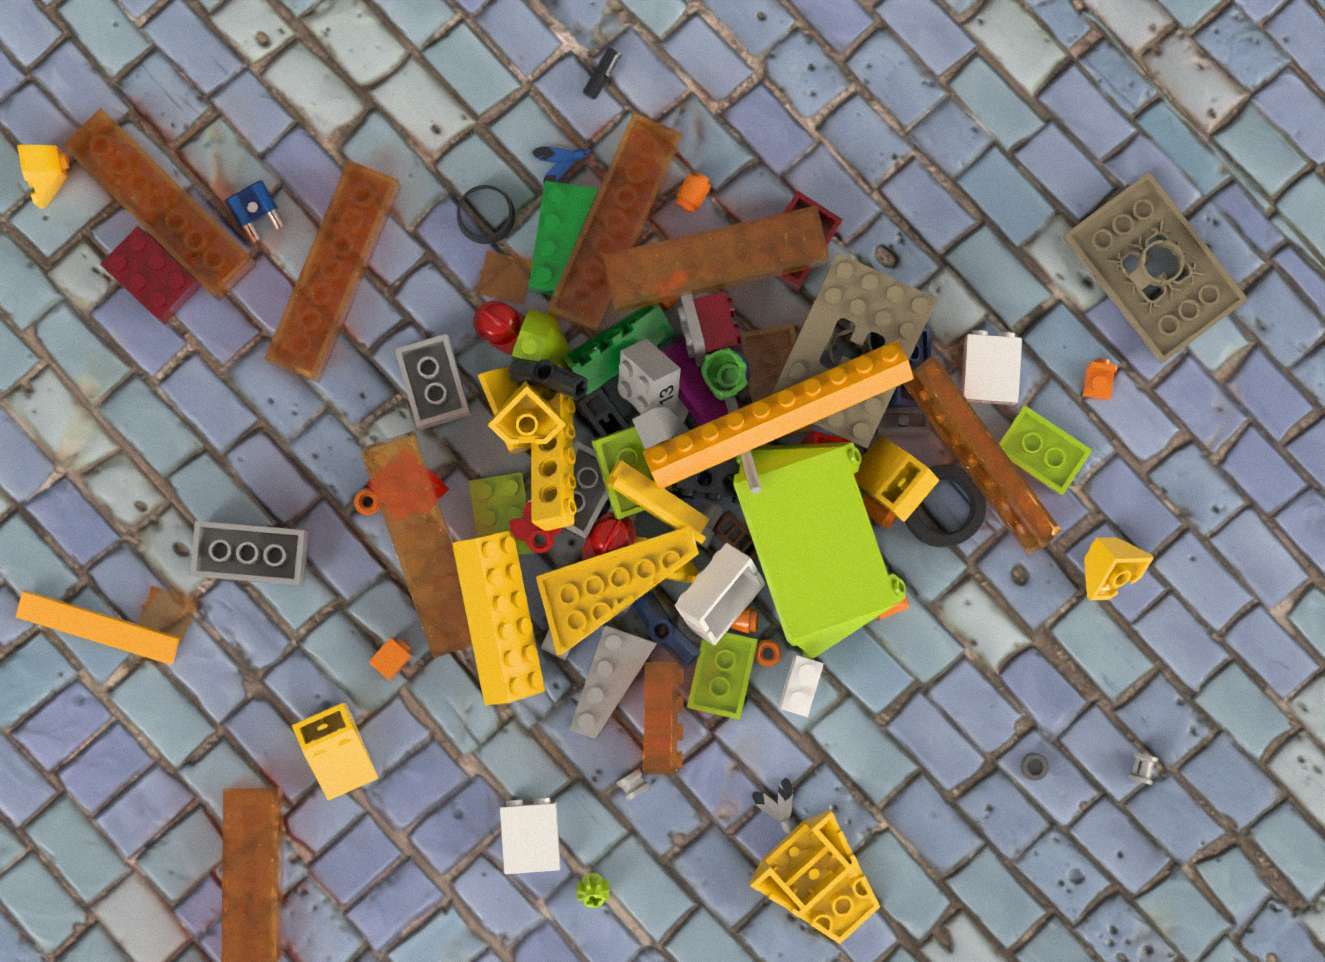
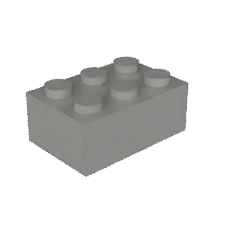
[395,334,471,430]
[563,441,609,540]

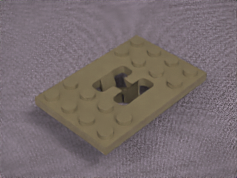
[1063,172,1248,365]
[771,252,937,448]

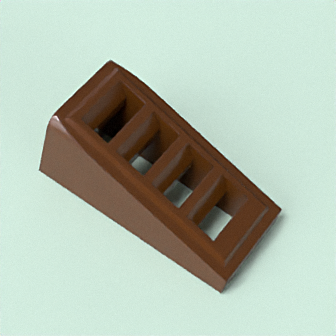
[713,510,758,562]

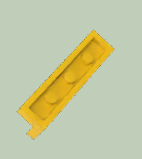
[604,460,710,544]

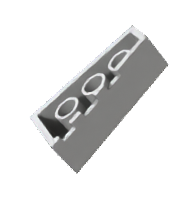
[569,626,657,739]

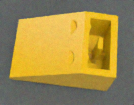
[854,437,939,522]
[291,703,378,801]

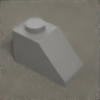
[632,404,690,450]

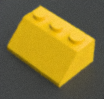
[478,366,531,456]

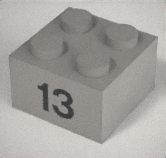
[618,339,681,414]

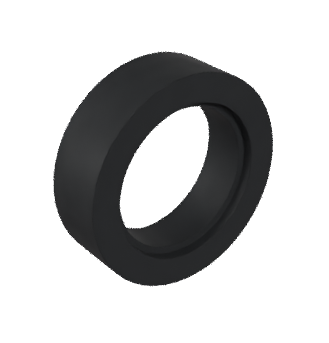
[905,464,986,547]

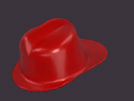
[473,301,525,355]
[582,513,636,561]

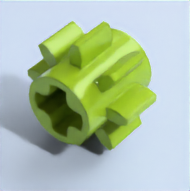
[576,873,610,908]

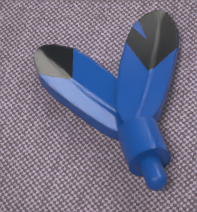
[533,147,591,184]

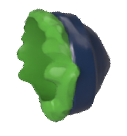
[701,348,750,400]

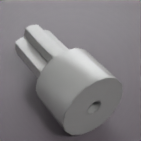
[696,502,723,549]

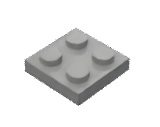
[677,294,706,367]

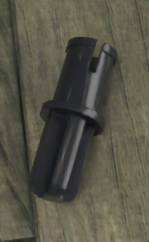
[583,47,622,100]

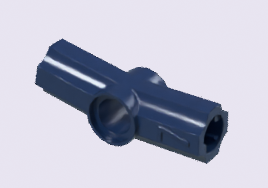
[632,591,702,669]

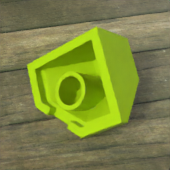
[512,308,571,369]

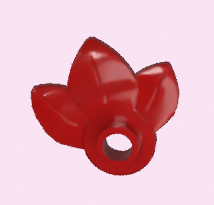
[510,499,563,553]

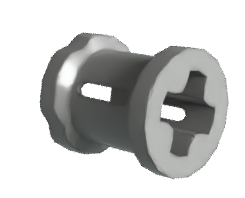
[1127,752,1159,785]

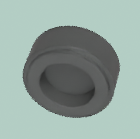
[1020,753,1049,781]

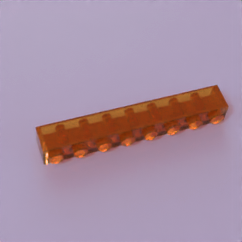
[903,354,1062,556]

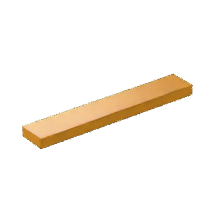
[16,590,180,665]

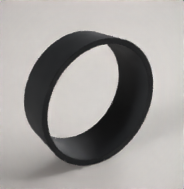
[457,185,515,244]

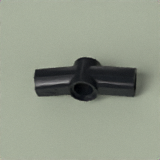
[509,358,588,400]

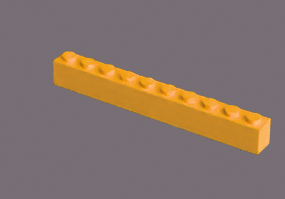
[642,340,914,490]

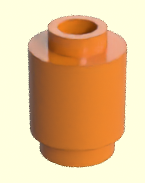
[675,172,711,214]

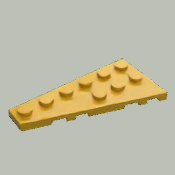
[536,526,699,656]

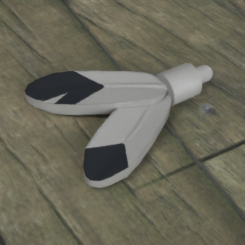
[752,778,795,834]

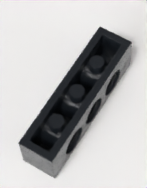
[672,461,740,504]

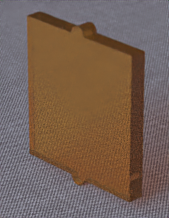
[477,251,532,304]
[138,586,198,644]

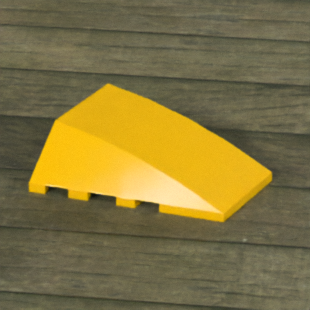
[749,809,880,944]

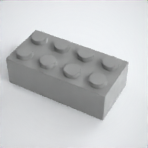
[189,521,309,586]

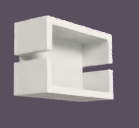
[675,543,765,646]

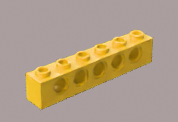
[531,364,576,531]

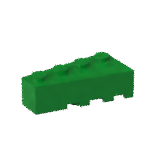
[529,181,599,296]
[562,300,675,395]

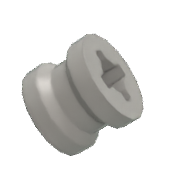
[616,769,650,801]

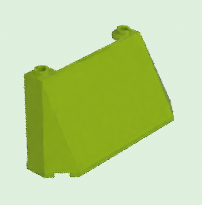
[733,442,906,659]

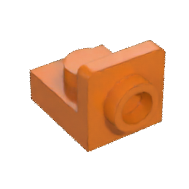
[1082,358,1118,401]

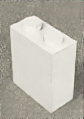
[961,330,1022,406]
[778,655,824,717]
[500,798,561,874]

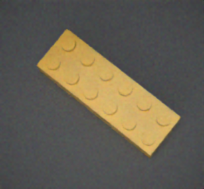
[452,530,545,705]

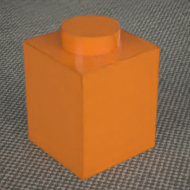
[369,637,413,681]

